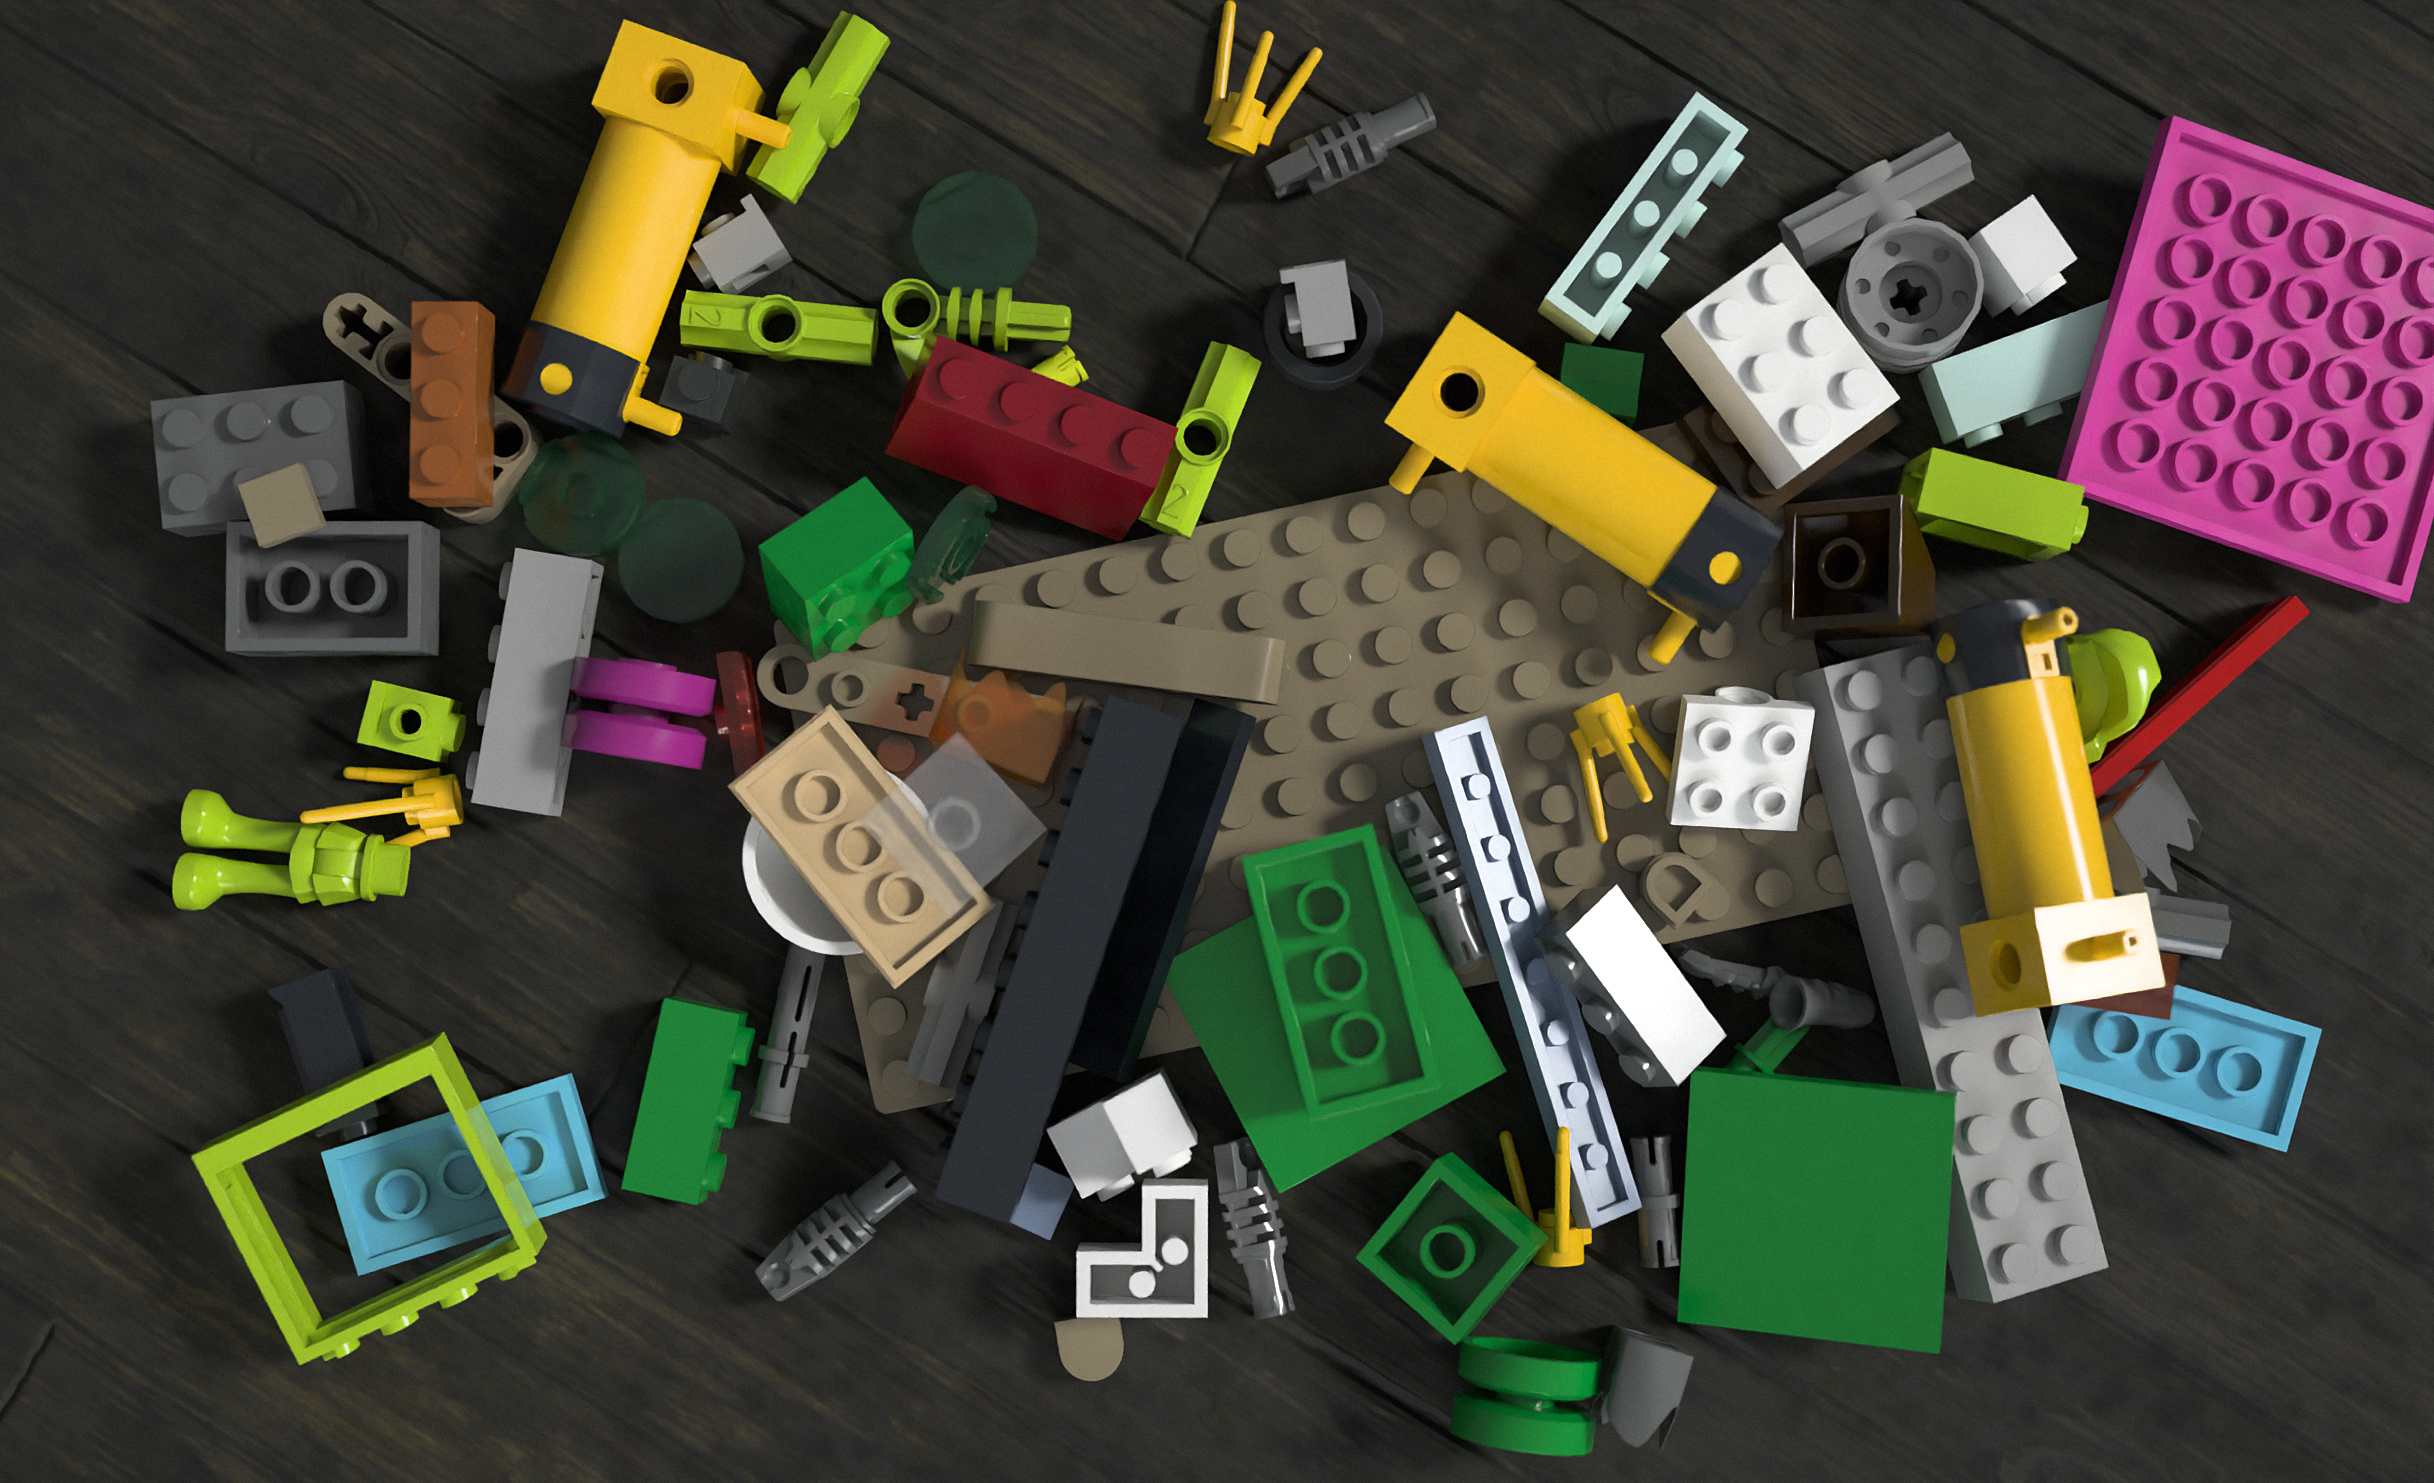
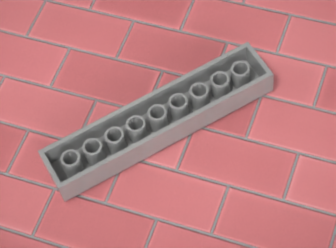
[1792,641,2109,1303]

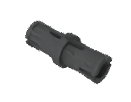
[1629,1134,1681,1268]

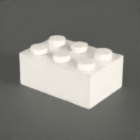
[1661,243,1900,490]

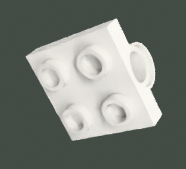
[1665,686,1815,831]

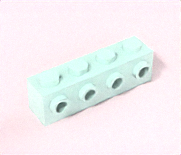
[1537,92,1749,346]

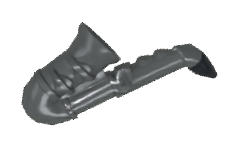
[1663,942,1876,1031]

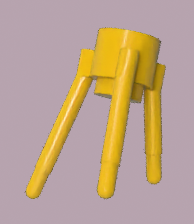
[1204,0,1322,156]
[1569,692,1672,843]
[300,767,463,848]
[1499,1126,1592,1267]

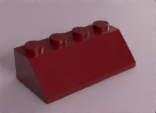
[883,331,1179,542]

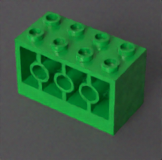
[1240,824,1441,1121]

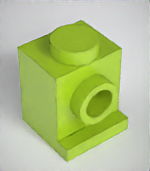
[357,680,466,763]

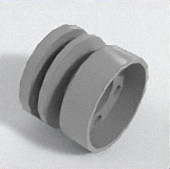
[1835,218,1985,374]

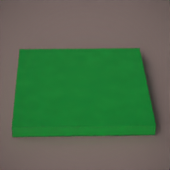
[1166,844,1507,1194]
[1677,1066,1957,1354]

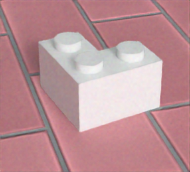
[1047,1066,1198,1202]
[1076,1179,1208,1318]

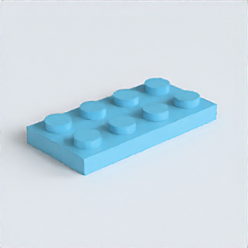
[2046,981,2322,1152]
[321,1073,609,1276]

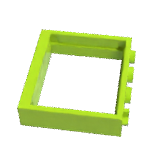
[191,1031,548,1365]

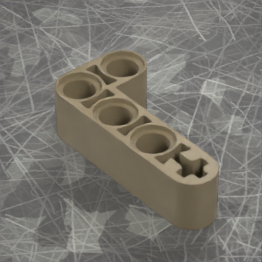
[323,293,545,524]

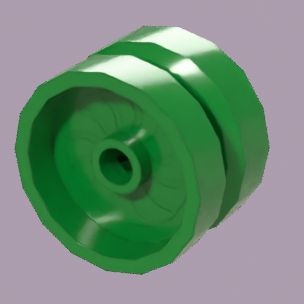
[1450,1336,1603,1456]

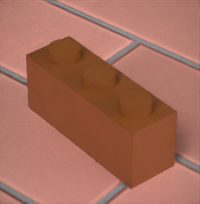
[410,302,495,507]

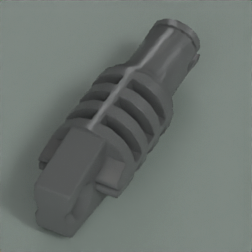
[1266,92,1437,199]
[1384,789,1490,968]
[1213,1137,1295,1320]
[755,1158,919,1301]

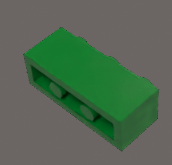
[621,996,755,1205]

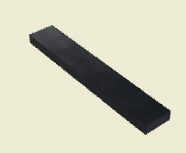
[1069,698,1257,1084]

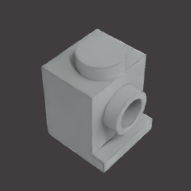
[686,194,793,295]
[1280,258,1356,358]

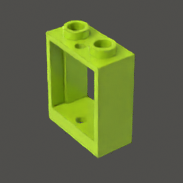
[1897,448,2088,563]

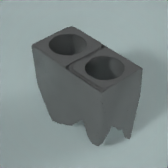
[2095,760,2203,909]
[1588,1324,1694,1451]

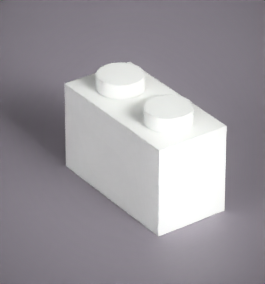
[1967,195,2077,318]

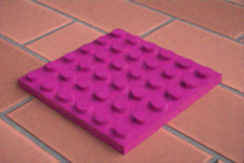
[2057,115,2434,603]

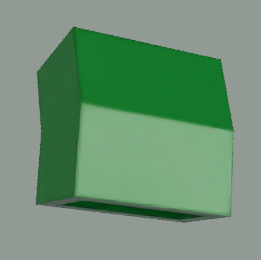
[1557,342,1644,429]

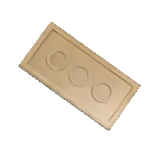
[728,704,996,989]

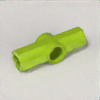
[745,11,891,205]
[680,290,879,366]
[1138,341,1262,540]

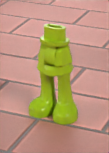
[172,789,410,911]

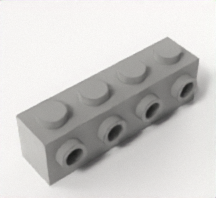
[466,548,604,817]

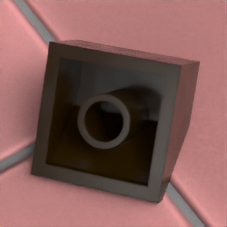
[1781,494,1936,642]

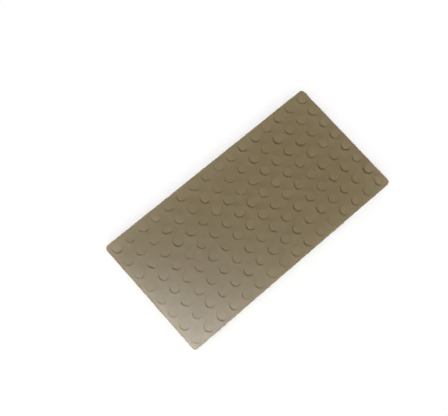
[774,423,1852,1114]

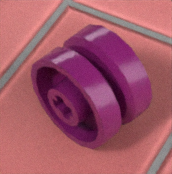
[560,656,717,770]

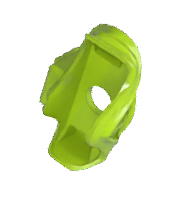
[2065,629,2161,764]

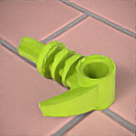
[882,279,1071,380]

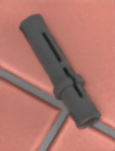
[749,941,826,1123]

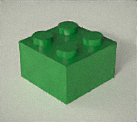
[758,476,919,663]
[1356,1152,1550,1345]

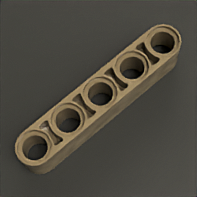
[966,600,1286,705]

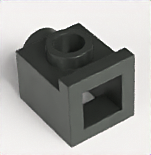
[658,351,751,434]

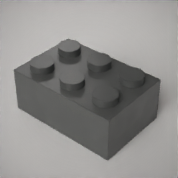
[150,380,375,537]
[225,521,440,656]

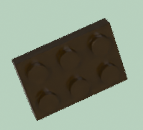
[1676,400,1903,515]

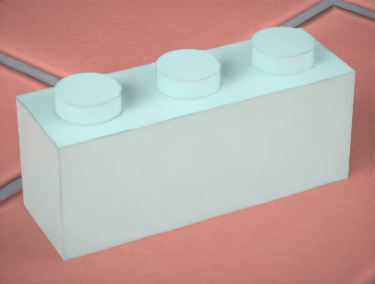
[1918,299,2109,448]

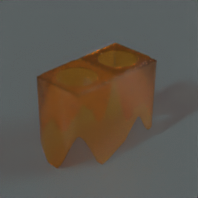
[929,648,1087,793]

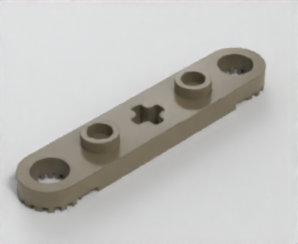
[757,644,1073,761]

